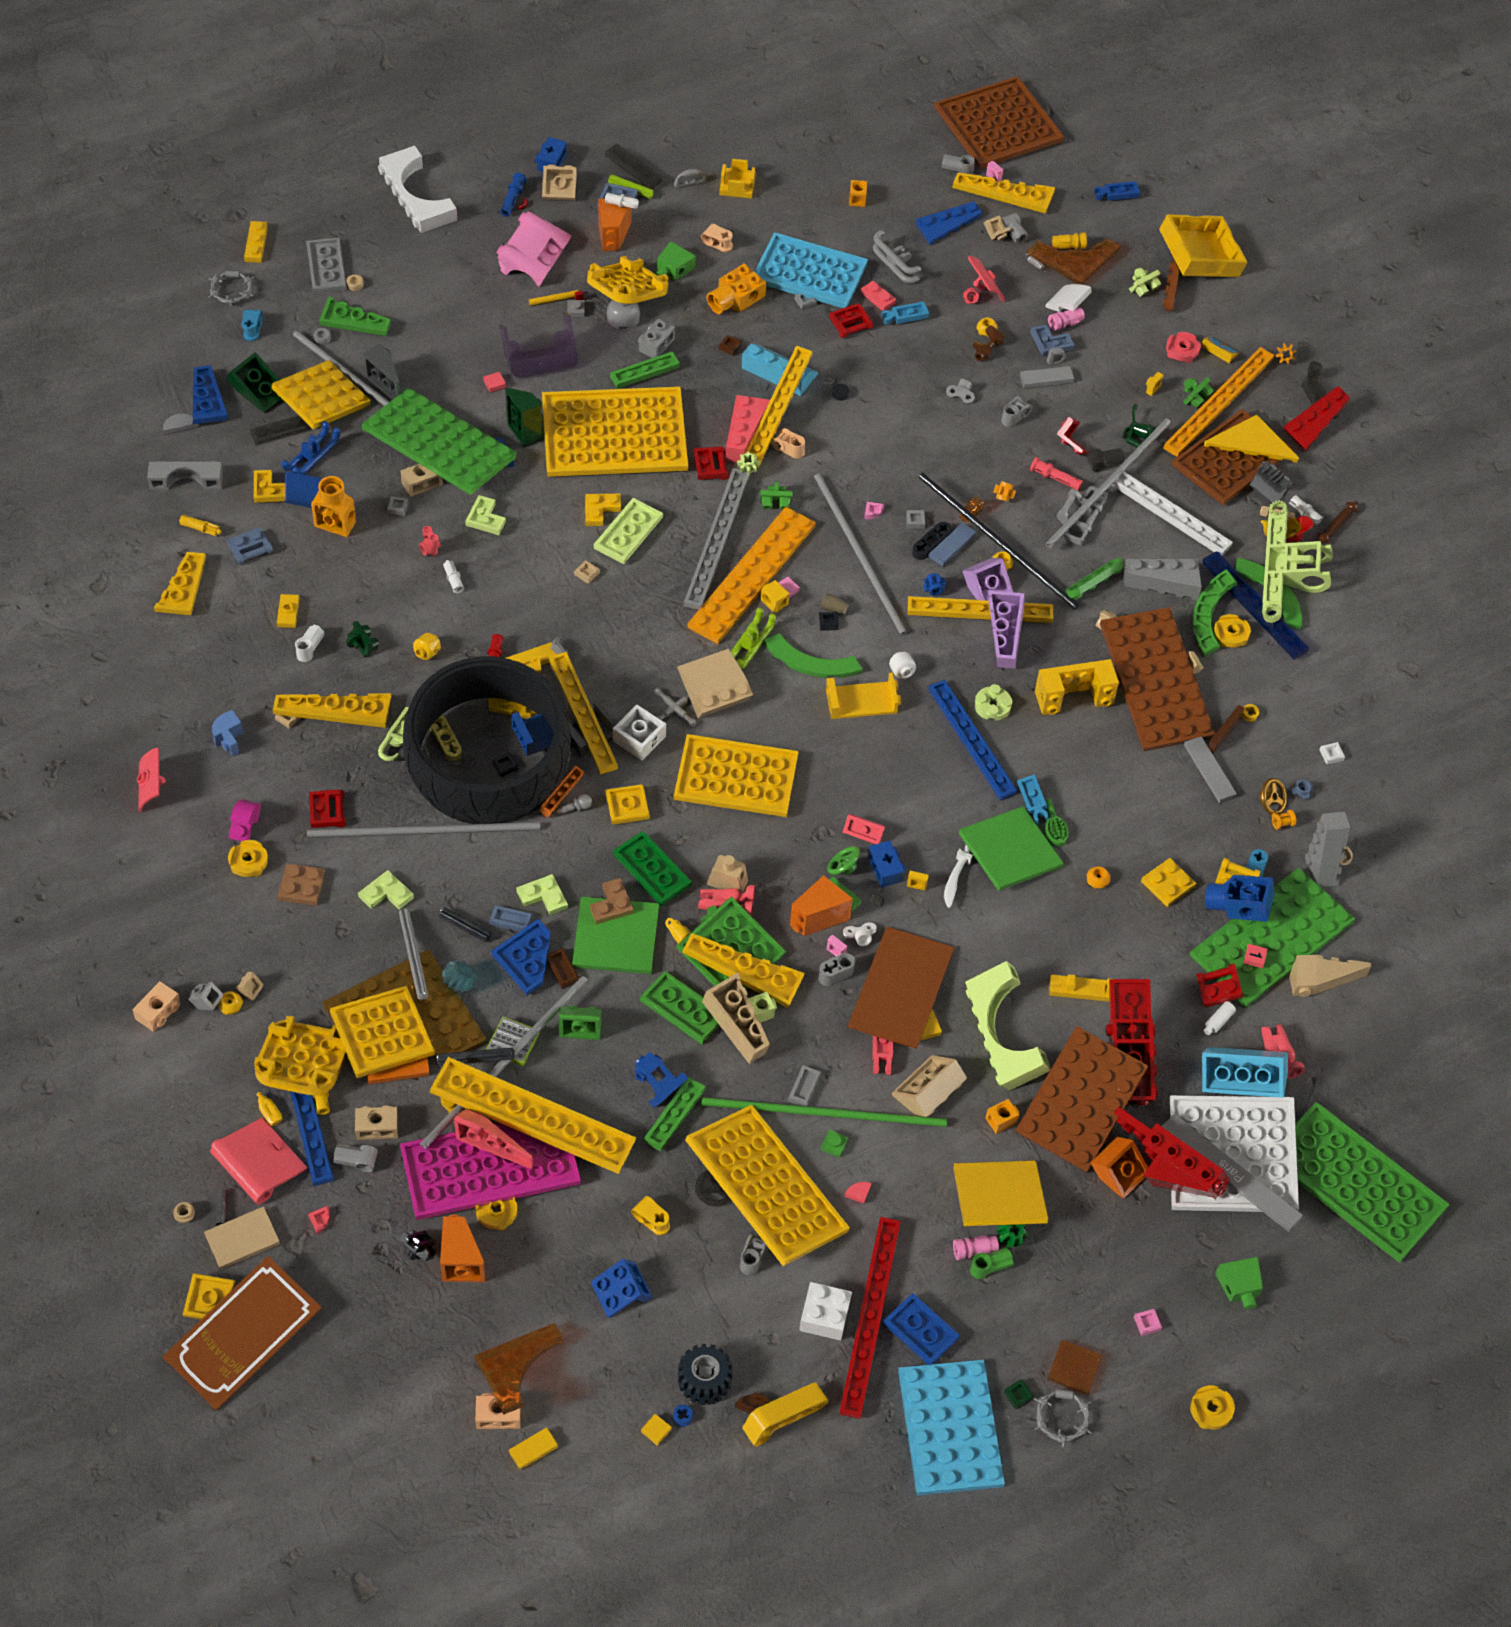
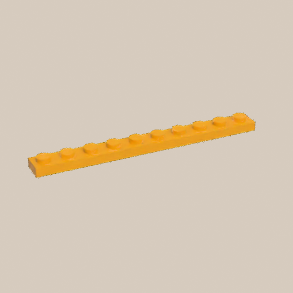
[1163,347,1274,457]

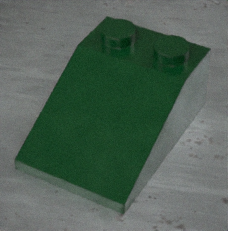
[226,352,282,413]

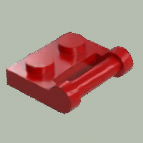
[829,303,873,338]
[694,446,729,480]
[309,789,346,828]
[1196,963,1244,1008]

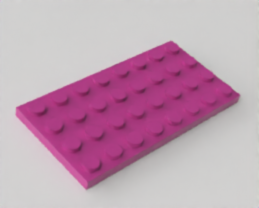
[400,1123,581,1220]

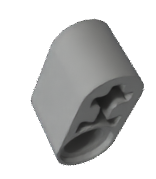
[819,953,855,986]

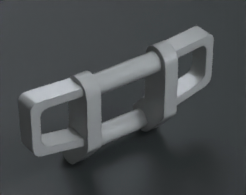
[1056,486,1108,545]

